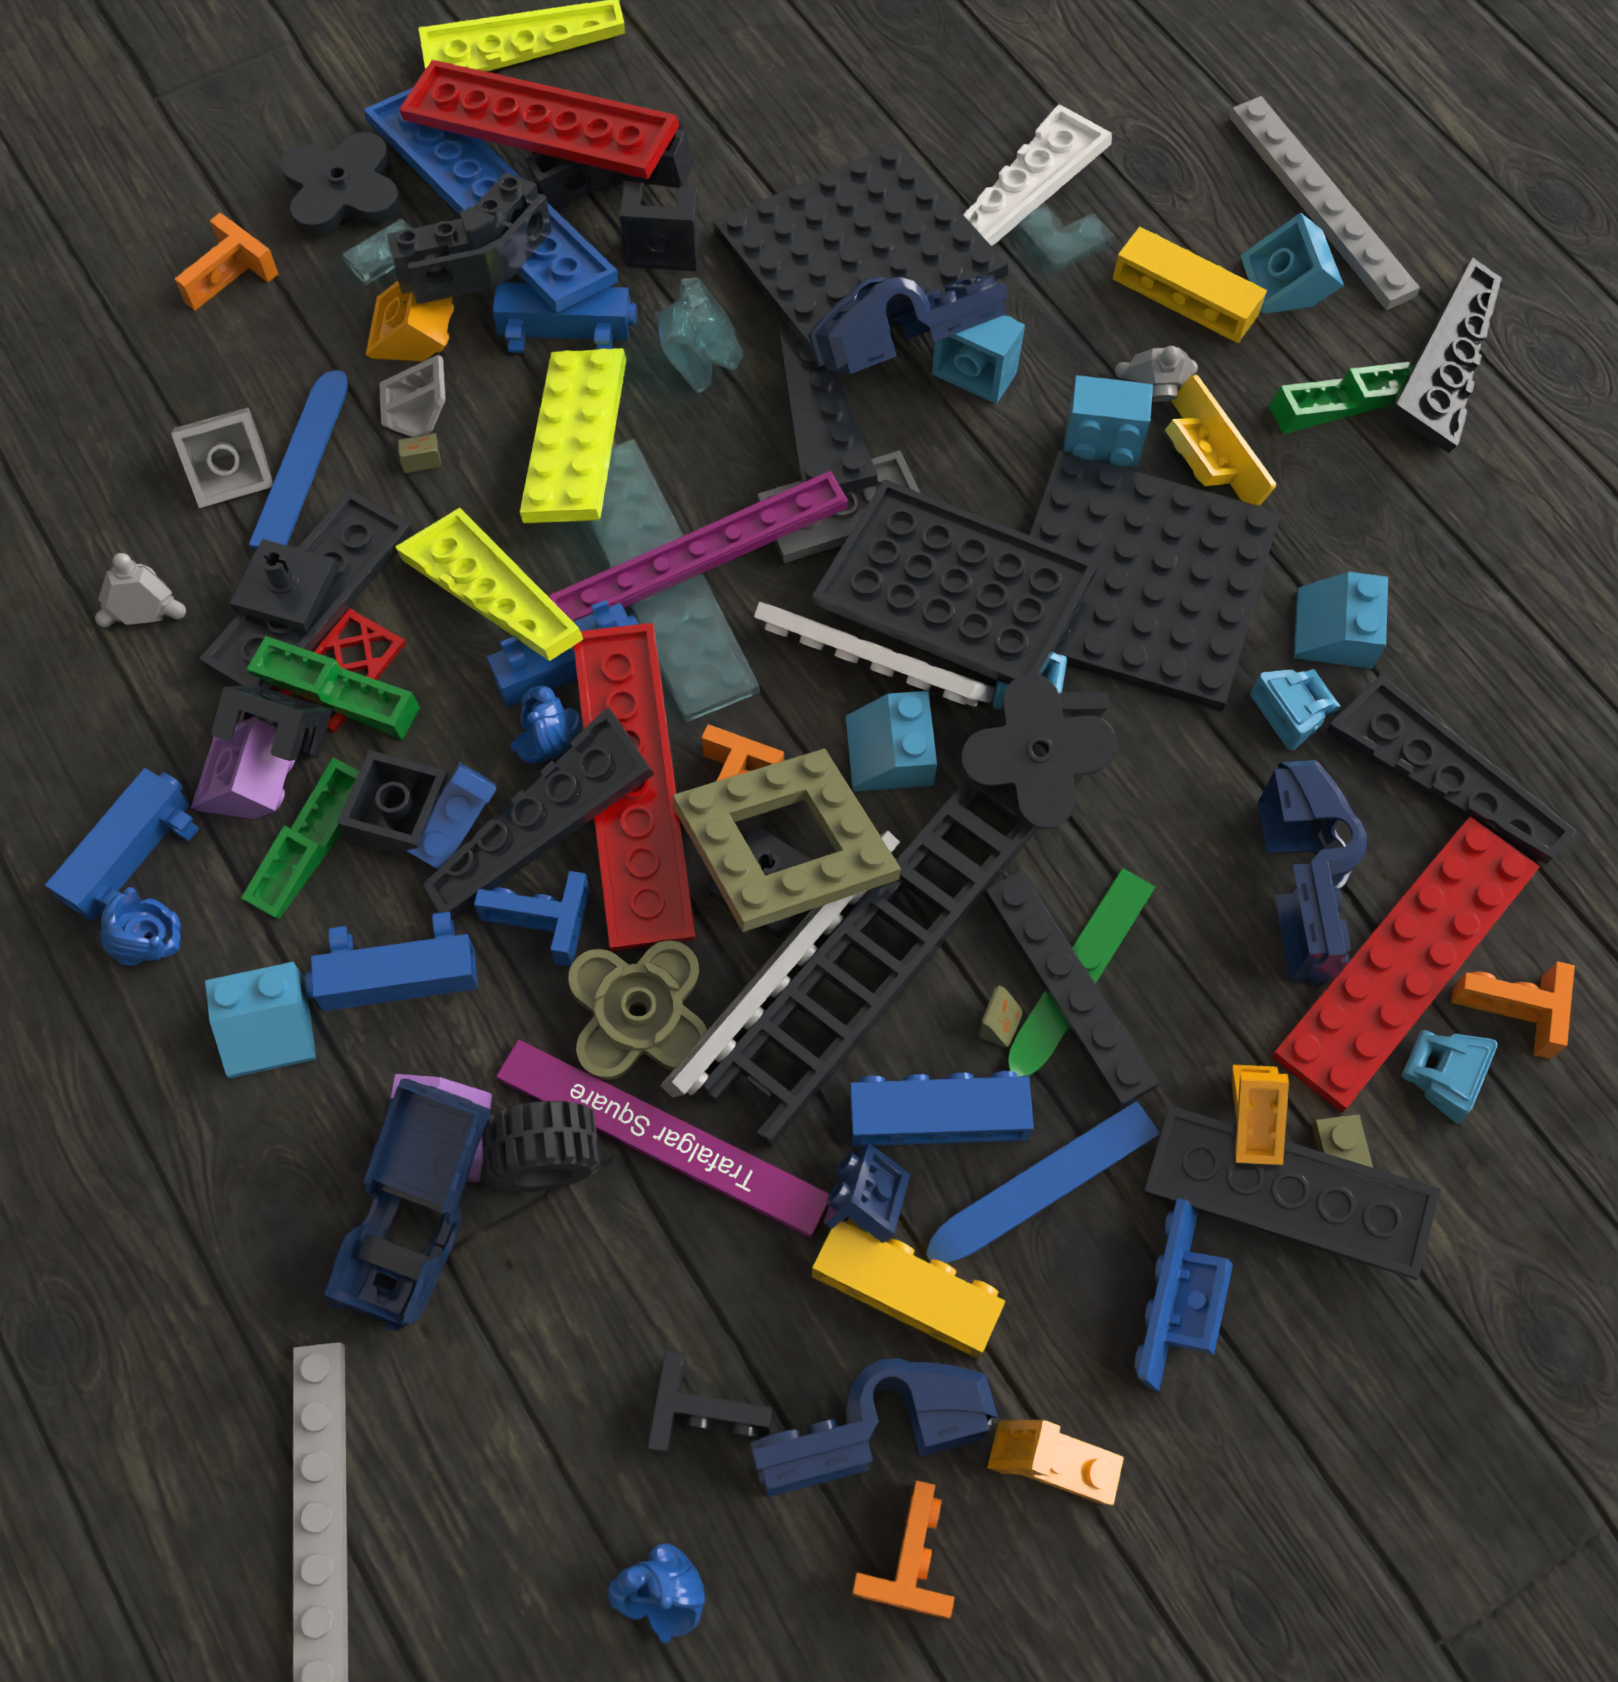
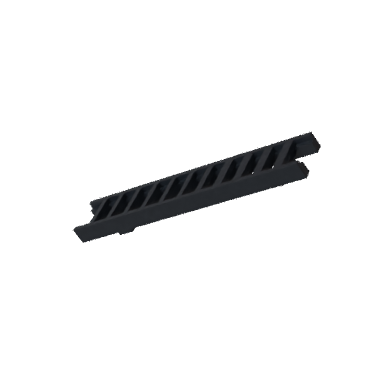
[702,775,1083,1149]

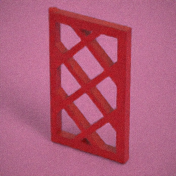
[280,608,406,733]

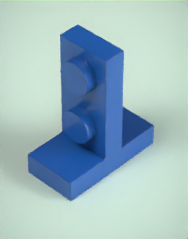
[407,762,497,869]
[474,871,590,967]

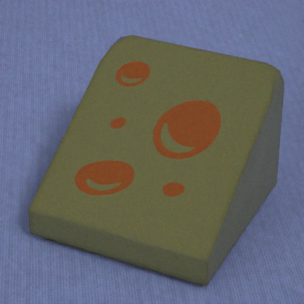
[398,433,442,473]
[978,986,1022,1048]

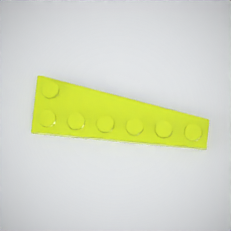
[419,0,625,72]
[396,508,583,661]

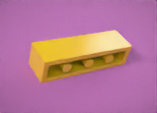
[1113,227,1267,343]
[812,1218,1005,1360]

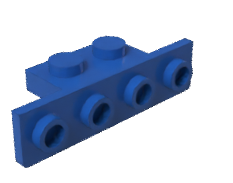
[1135,1198,1233,1391]

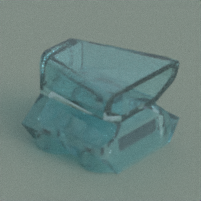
[657,278,744,392]

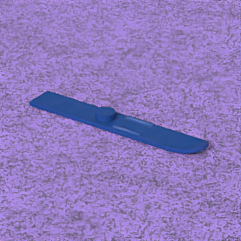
[249,370,348,549]
[926,1101,1161,1264]

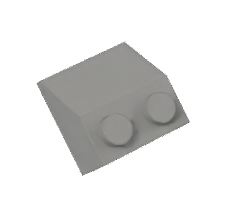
[171,407,274,508]

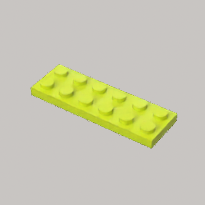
[520,348,626,523]

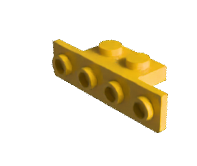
[1165,375,1276,506]

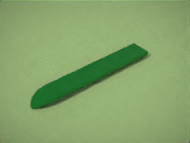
[1008,868,1155,1077]

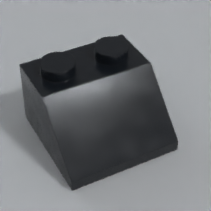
[337,750,448,855]

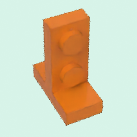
[175,213,279,311]
[701,724,784,782]
[1451,961,1575,1059]
[851,1480,955,1619]

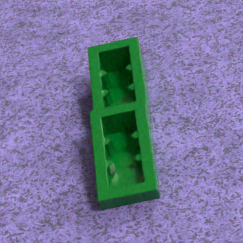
[1268,362,1412,434]
[247,636,420,741]
[241,757,359,919]

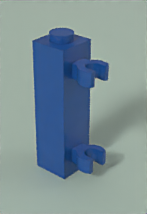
[493,282,637,353]
[487,600,638,708]
[45,768,200,922]
[305,912,478,1011]

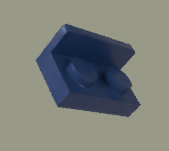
[824,1143,910,1243]

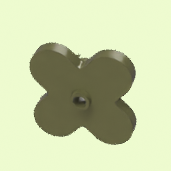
[568,941,707,1081]

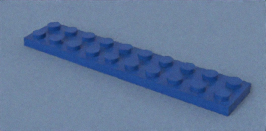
[364,88,618,313]

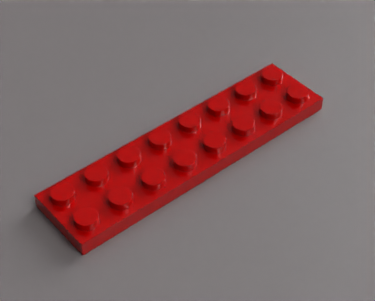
[399,59,679,179]
[574,623,695,952]
[1271,816,1540,1113]

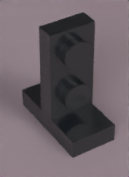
[648,1350,773,1457]

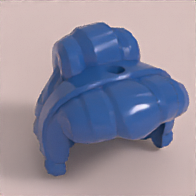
[510,686,583,763]
[99,887,182,965]
[607,1543,706,1644]

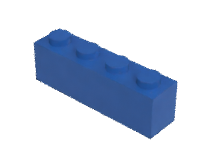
[850,1071,1034,1147]

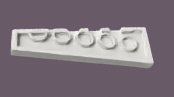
[964,104,1112,246]
[754,602,996,707]

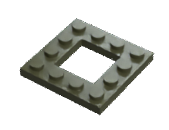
[672,748,901,932]

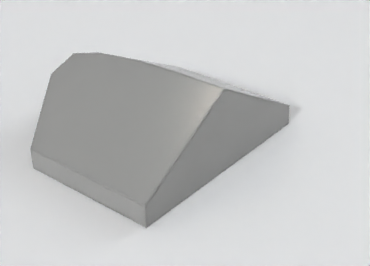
[380,355,445,437]

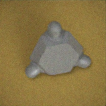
[1115,346,1198,402]
[95,553,186,627]

